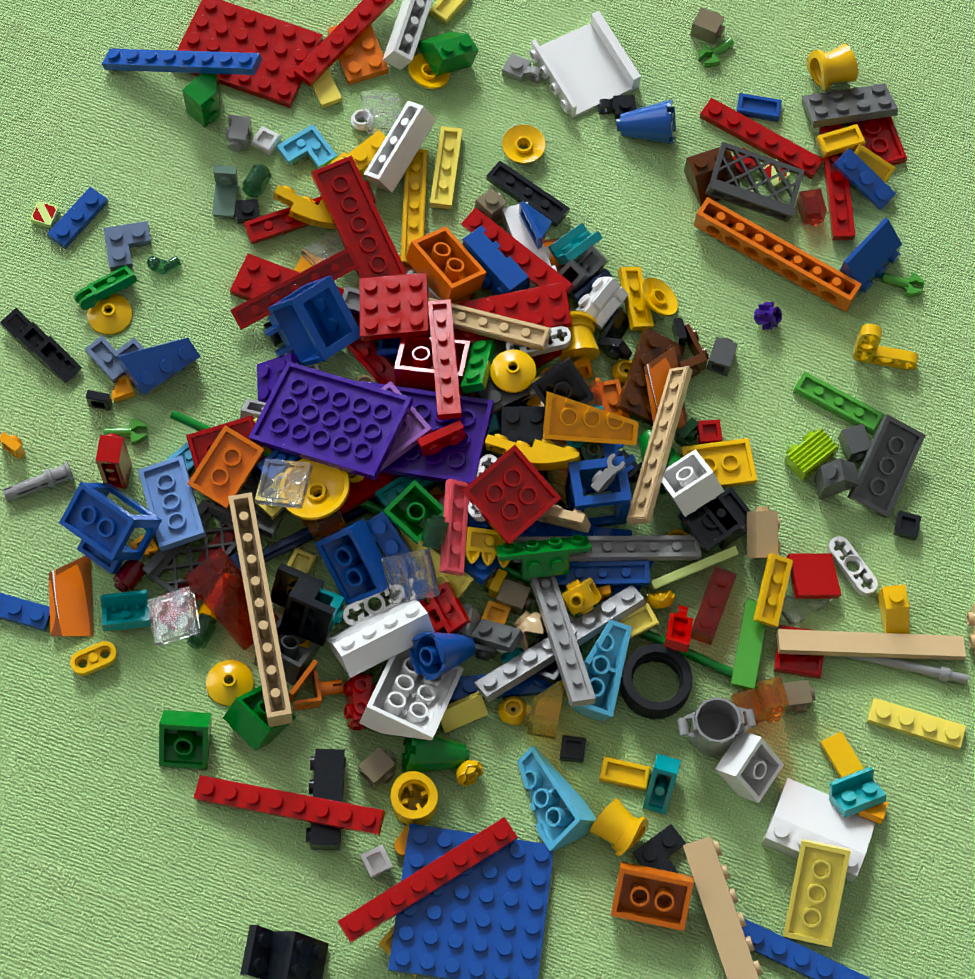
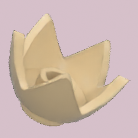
[514,611,547,650]

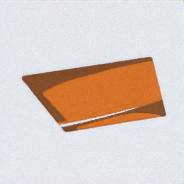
[644,347,687,428]
[49,556,93,636]

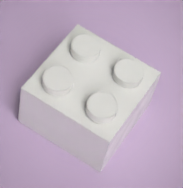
[661,449,724,517]
[715,732,784,803]

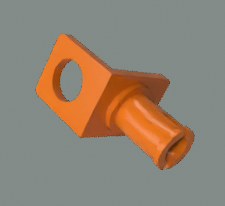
[293,670,343,711]

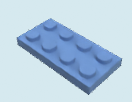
[138,455,206,552]

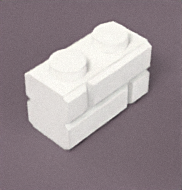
[576,277,628,329]

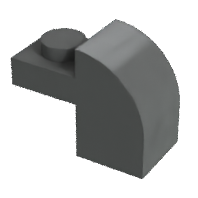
[558,245,609,292]

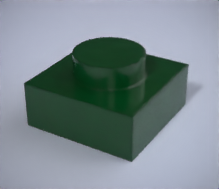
[675,418,699,447]

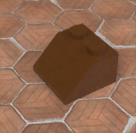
[684,147,740,207]

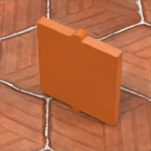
[288,660,318,703]

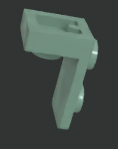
[212,165,238,218]

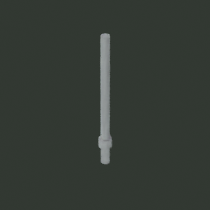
[843,656,969,684]

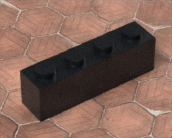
[306,749,345,851]

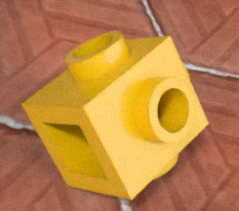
[562,577,602,615]

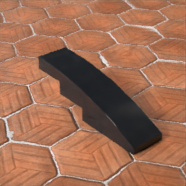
[0,308,82,384]

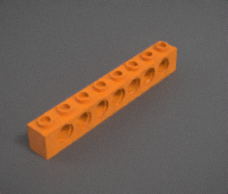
[694,197,862,312]

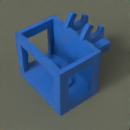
[264,275,360,366]
[565,443,635,527]
[59,482,162,574]

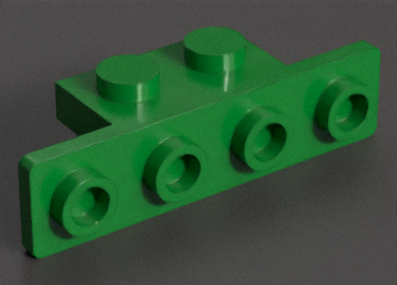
[495,535,592,579]

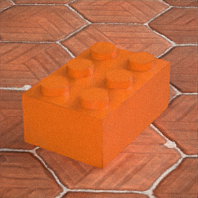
[406,226,487,303]
[611,861,694,931]

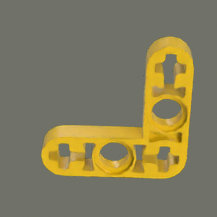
[853,324,919,370]

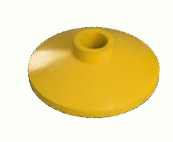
[408,54,450,89]
[502,124,545,164]
[641,278,678,316]
[87,294,132,335]
[490,350,536,393]
[206,660,254,706]

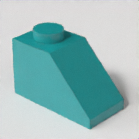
[642,754,681,815]

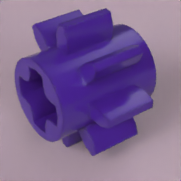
[754,302,782,330]

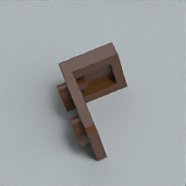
[678,323,709,378]

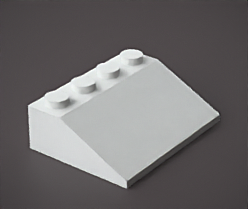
[326,597,435,678]
[359,646,464,740]
[762,778,876,882]

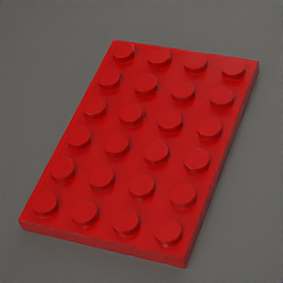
[177,0,323,108]

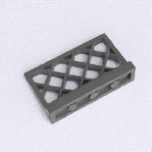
[705,142,804,222]
[142,500,237,605]

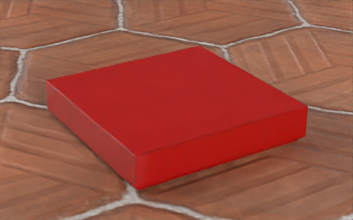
[786,553,841,599]
[773,625,824,679]

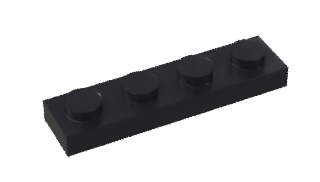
[486,160,570,227]

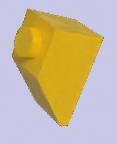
[877,584,909,634]

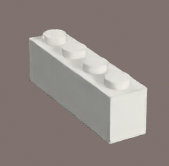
[383,0,432,70]
[364,101,436,193]
[502,202,557,289]

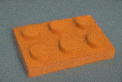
[328,25,389,85]
[187,425,265,510]

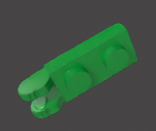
[74,265,137,310]

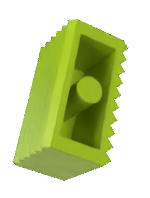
[784,428,839,481]

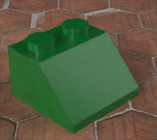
[417,31,479,76]
[182,73,220,128]
[383,480,444,544]
[223,686,296,751]
[159,710,212,770]

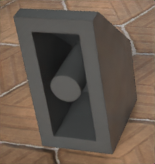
[814,458,859,500]

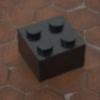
[530,356,595,406]

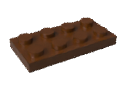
[616,328,685,426]

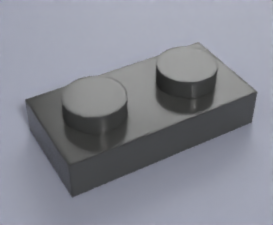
[471,618,524,653]

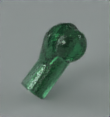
[147,256,182,274]

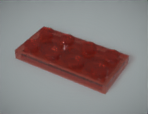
[183,547,280,651]

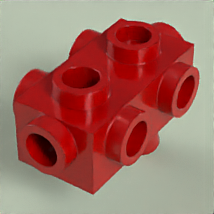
[343,672,378,731]

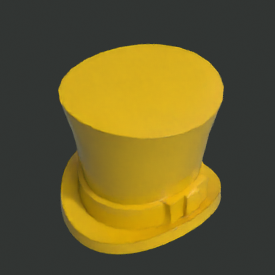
[807,44,858,91]
[559,311,600,362]
[391,771,438,826]
[590,798,649,857]

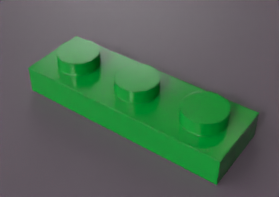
[461,339,496,394]

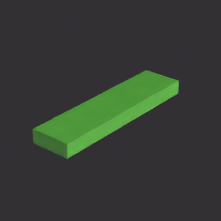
[793,371,884,435]
[730,599,766,692]

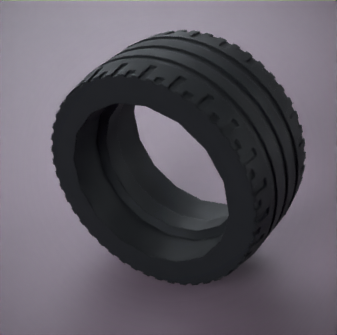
[620,644,692,719]

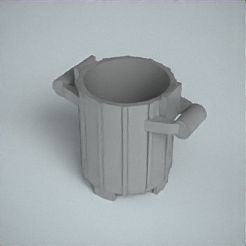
[677,697,756,757]

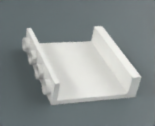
[529,11,641,118]

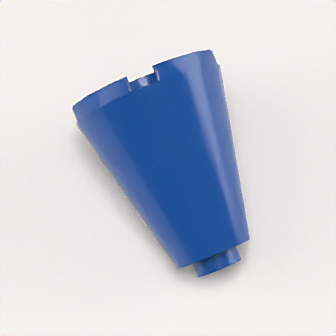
[616,100,676,144]
[409,632,475,680]

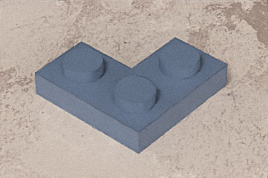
[104,221,151,271]
[85,336,144,383]

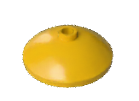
[280,459,350,520]

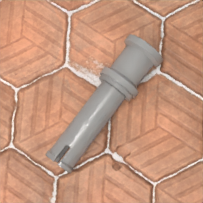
[2,461,75,502]

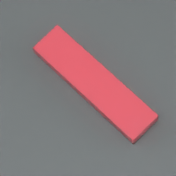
[439,479,469,576]

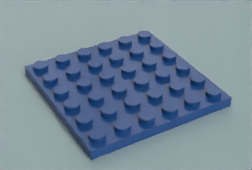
[388,824,554,979]

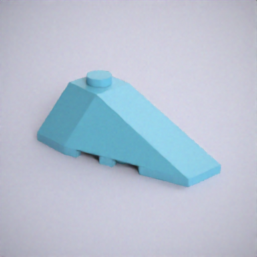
[568,620,632,721]
[517,745,596,852]

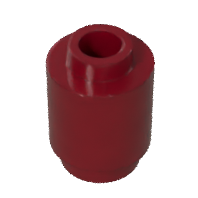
[113,560,145,592]

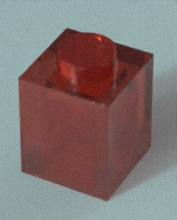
[796,188,827,225]

